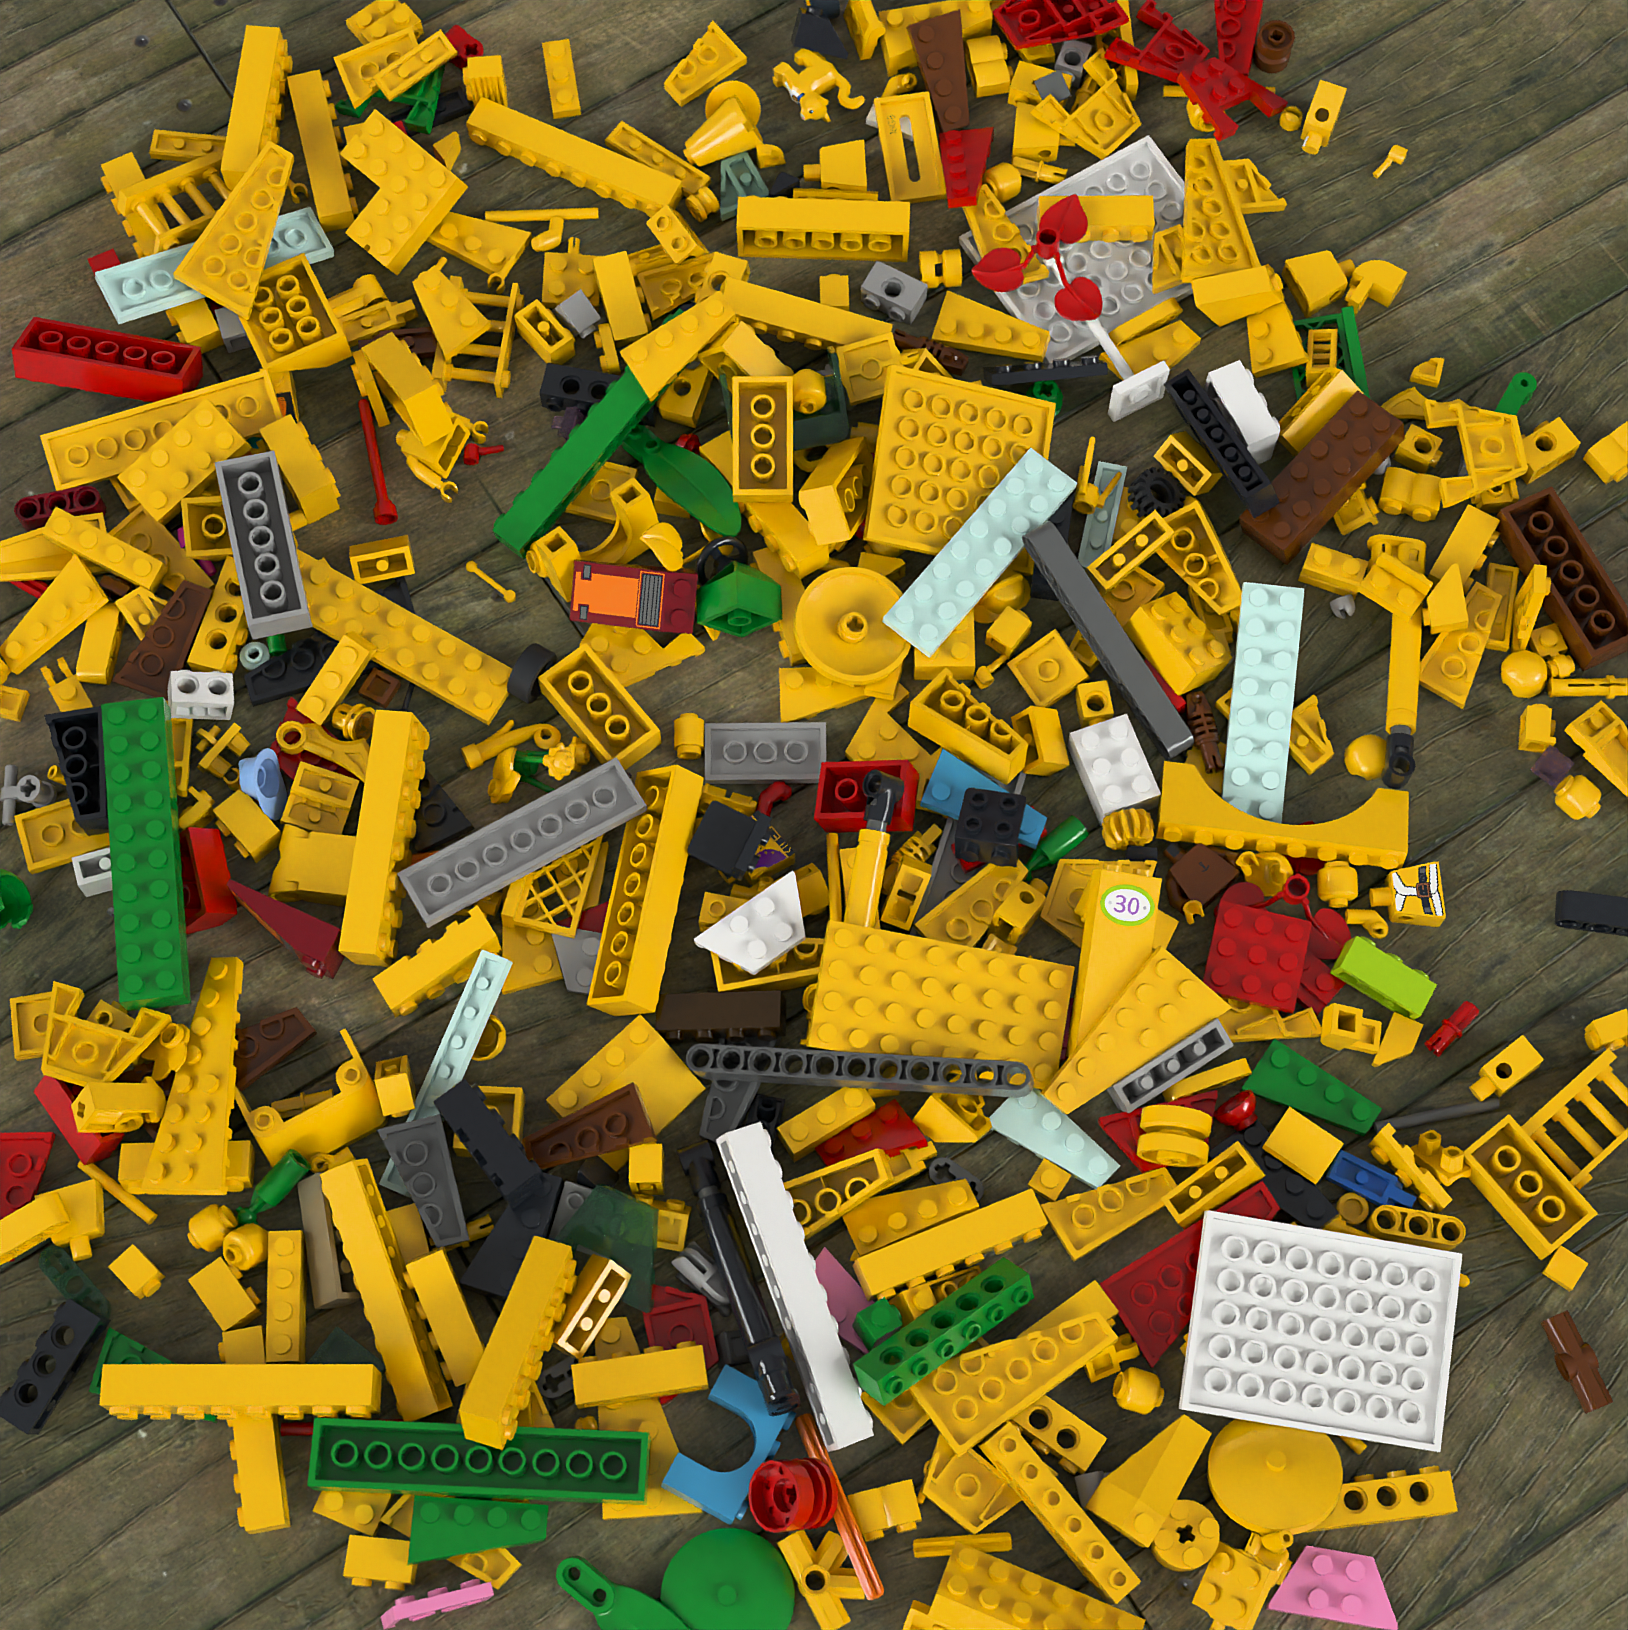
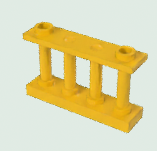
[117,151,231,254]
[431,276,525,398]
[1521,1048,1628,1190]

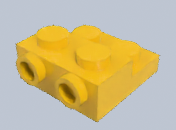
[346,0,424,45]

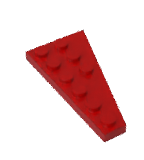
[1098,1181,1280,1368]

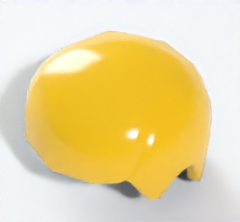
[1501,649,1547,698]
[1344,734,1386,781]
[1244,851,1294,897]
[471,1014,506,1061]

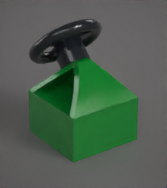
[696,536,782,638]

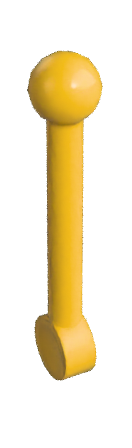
[466,561,516,603]

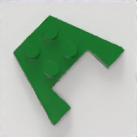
[335,64,445,135]

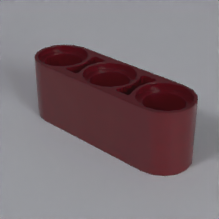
[14,486,106,532]

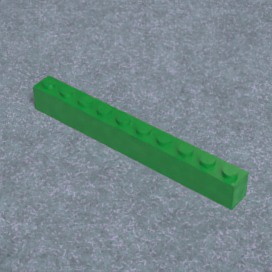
[492,308,689,560]

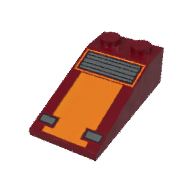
[569,560,698,634]
[227,879,345,979]

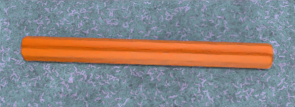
[795,1413,884,1600]

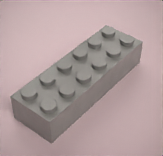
[214,450,313,639]

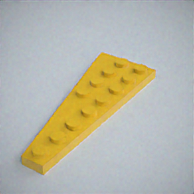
[141,957,244,1195]

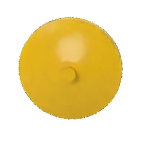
[794,567,912,685]
[1207,1419,1343,1535]

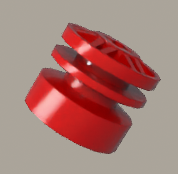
[748,1457,838,1533]

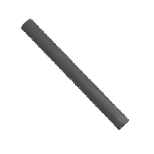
[1373,1096,1500,1134]

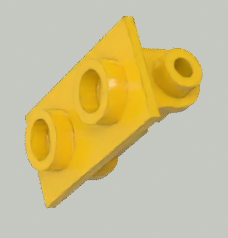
[697,783,758,817]

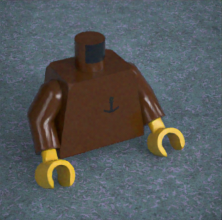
[1163,842,1259,924]

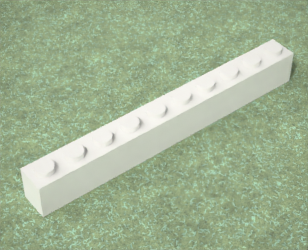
[716,1122,874,1452]

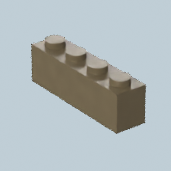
[297,1172,362,1309]

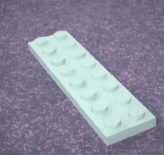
[95,207,334,324]
[882,448,1077,658]
[1221,582,1304,823]

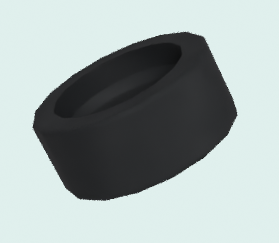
[507,643,557,704]

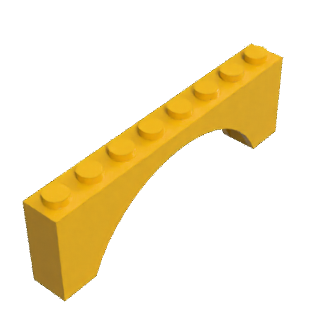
[1156,761,1409,869]

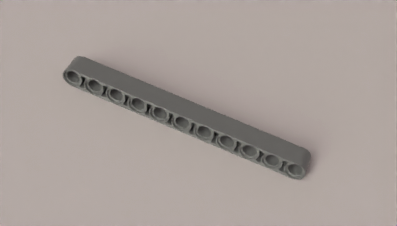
[686,1044,1034,1098]

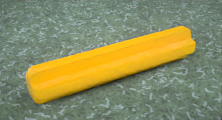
[913,1532,1012,1558]

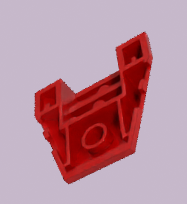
[993,0,1129,50]

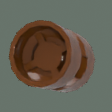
[1253,20,1295,73]

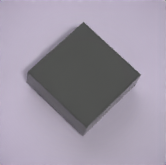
[1034,69,1071,103]

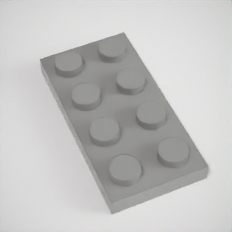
[705,722,826,784]

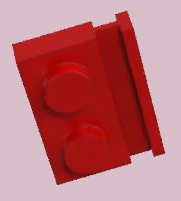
[1296,949,1346,1017]

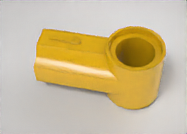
[327,274,388,319]

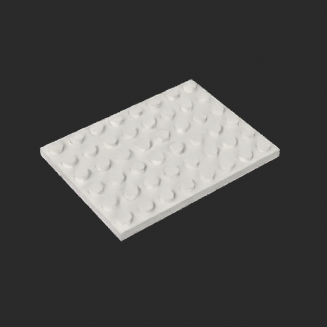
[959,135,1193,363]
[1179,1210,1462,1452]

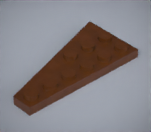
[112,1007,317,1141]

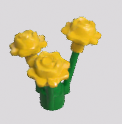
[513,736,590,793]

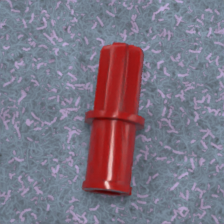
[1424,1001,1479,1057]

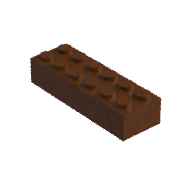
[1239,390,1405,565]
[1496,486,1628,671]

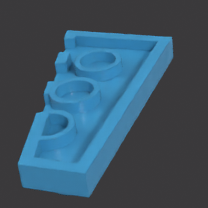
[920,749,1047,849]

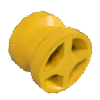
[685,186,720,223]

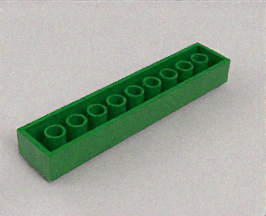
[101,697,191,1011]
[307,1418,651,1505]

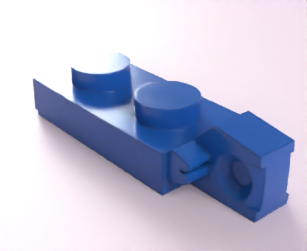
[1325,1149,1417,1209]

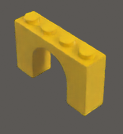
[535,477,659,602]

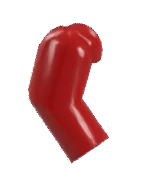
[756,781,792,817]

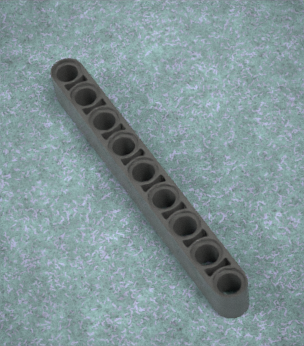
[1022,521,1194,760]

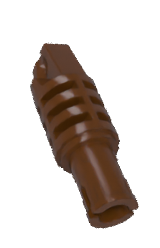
[893,328,969,376]
[1184,691,1225,774]

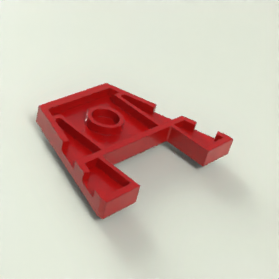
[1104,0,1210,83]
[1176,57,1288,142]

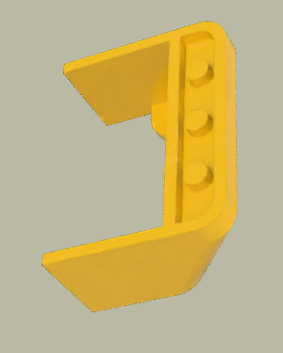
[234,1028,389,1168]

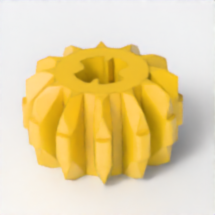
[1101,808,1155,851]

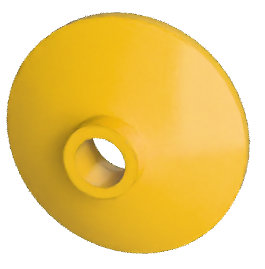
[705,81,761,125]

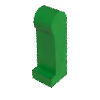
[1494,372,1537,415]

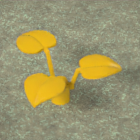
[640,522,734,641]

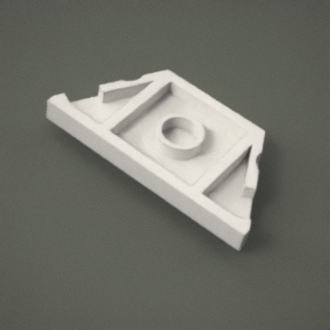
[694,870,806,975]

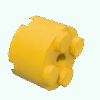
[1150,1500,1219,1572]

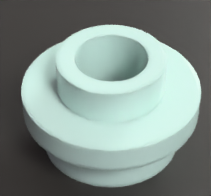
[240,642,270,671]

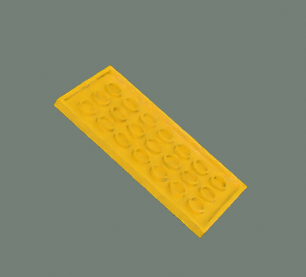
[806,920,1075,1090]

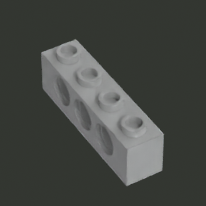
[1106,1018,1234,1113]

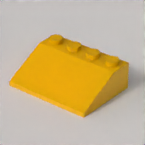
[237,253,353,373]
[546,1015,706,1172]

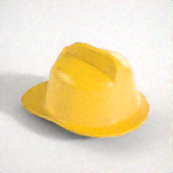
[974,568,1030,624]

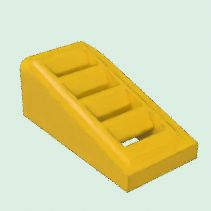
[1306,329,1338,388]

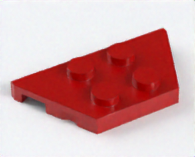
[270,697,361,782]
[1098,1090,1218,1174]
[636,1280,719,1406]

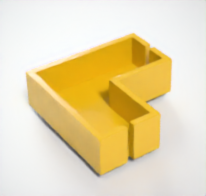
[340,109,468,276]

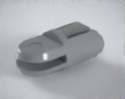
[672,1241,730,1306]

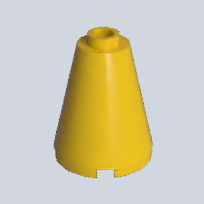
[683,94,763,167]

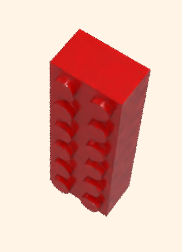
[12,317,203,402]

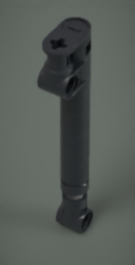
[676,1139,800,1416]

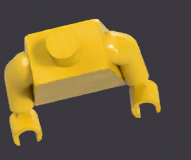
[396,412,489,503]

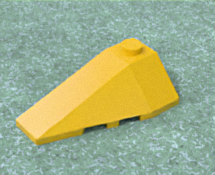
[1156,500,1242,616]
[1084,1414,1212,1548]

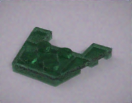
[553,1183,659,1313]

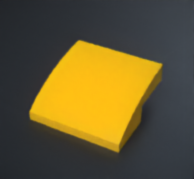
[280,761,360,835]

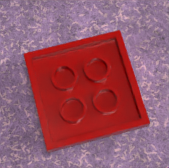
[1202,900,1312,1014]

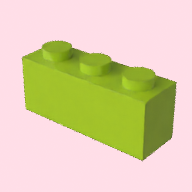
[1330,936,1437,1020]

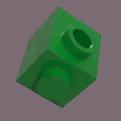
[852,1297,903,1352]

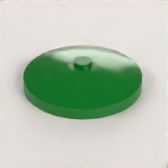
[660,1528,795,1630]

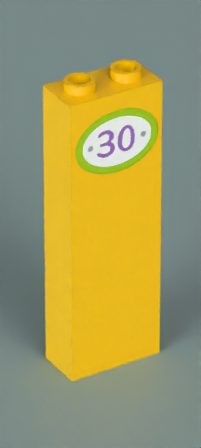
[1066,864,1162,1057]

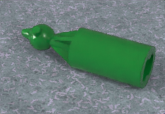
[1023,815,1089,882]
[235,1149,311,1229]

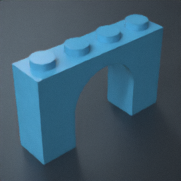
[661,1364,796,1526]

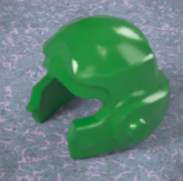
[0,869,33,930]

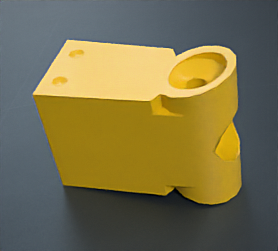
[268,824,356,907]

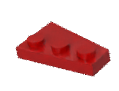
[814,1099,929,1167]

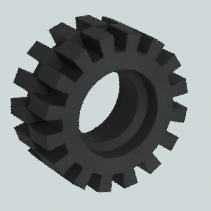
[1128,467,1185,518]

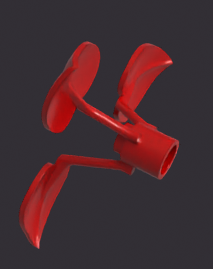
[972,194,1103,321]
[1213,821,1352,960]

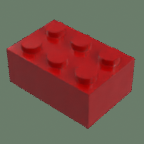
[814,760,920,833]

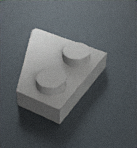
[551,925,602,995]

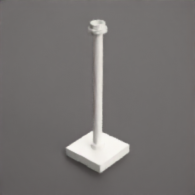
[1043,255,1170,422]

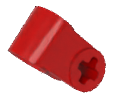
[445,25,484,71]

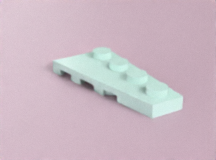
[989,1088,1120,1189]

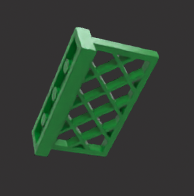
[1291,306,1370,401]

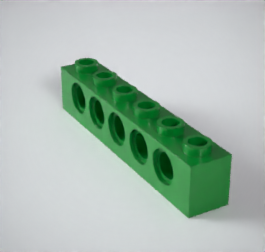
[853,1257,1035,1406]

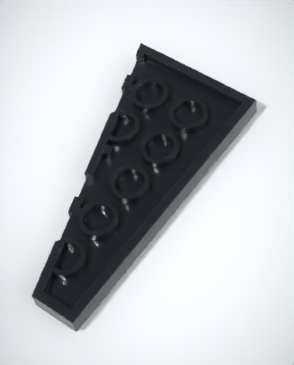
[244,576,416,707]

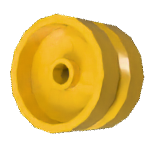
[1137,1105,1212,1168]

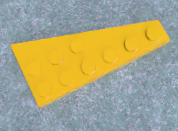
[173,141,294,321]
[1040,946,1232,1114]

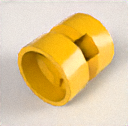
[919,249,962,289]

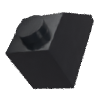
[791,5,848,59]

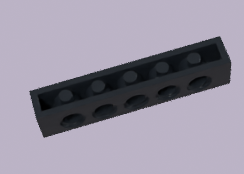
[1164,369,1280,518]

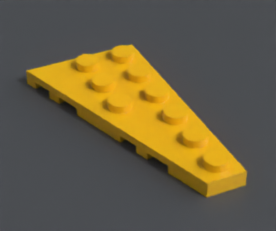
[1181,138,1261,283]
[909,1311,1118,1458]
[595,1317,703,1520]

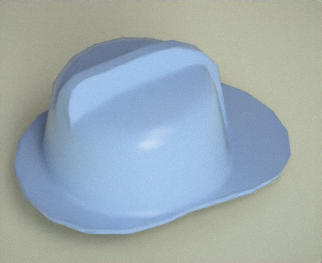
[238,748,287,821]

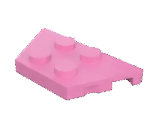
[1266,1546,1398,1630]

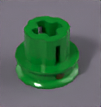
[1026,380,1063,417]

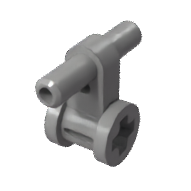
[0,765,57,826]

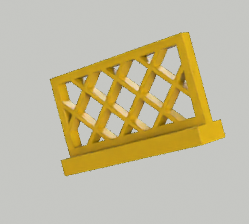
[501,833,605,939]

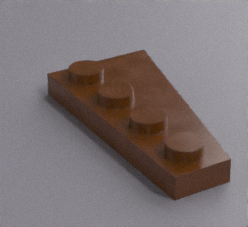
[906,9,970,133]

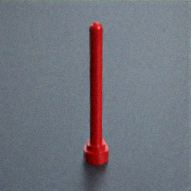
[358,398,398,525]

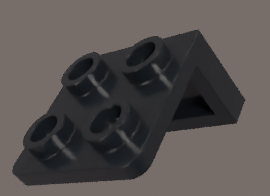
[954,788,1026,867]
[687,801,773,881]

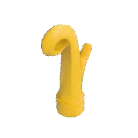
[461,720,561,771]

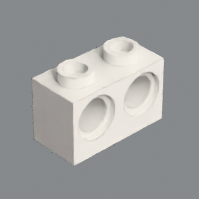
[168,670,234,720]

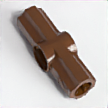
[1541,1310,1613,1414]

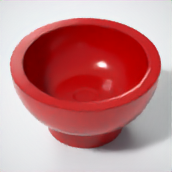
[1213,1089,1258,1131]

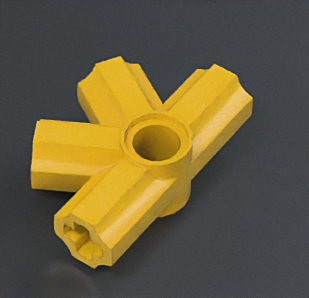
[777,1530,865,1630]

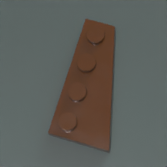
[112,580,213,701]
[521,1082,658,1169]

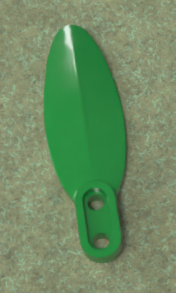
[621,424,741,537]
[556,1556,691,1630]

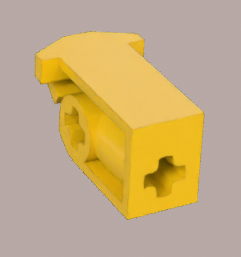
[71,1076,167,1133]

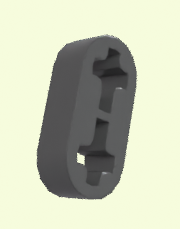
[928,1157,984,1203]
[537,1353,589,1400]

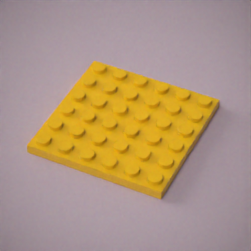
[863,364,1056,576]

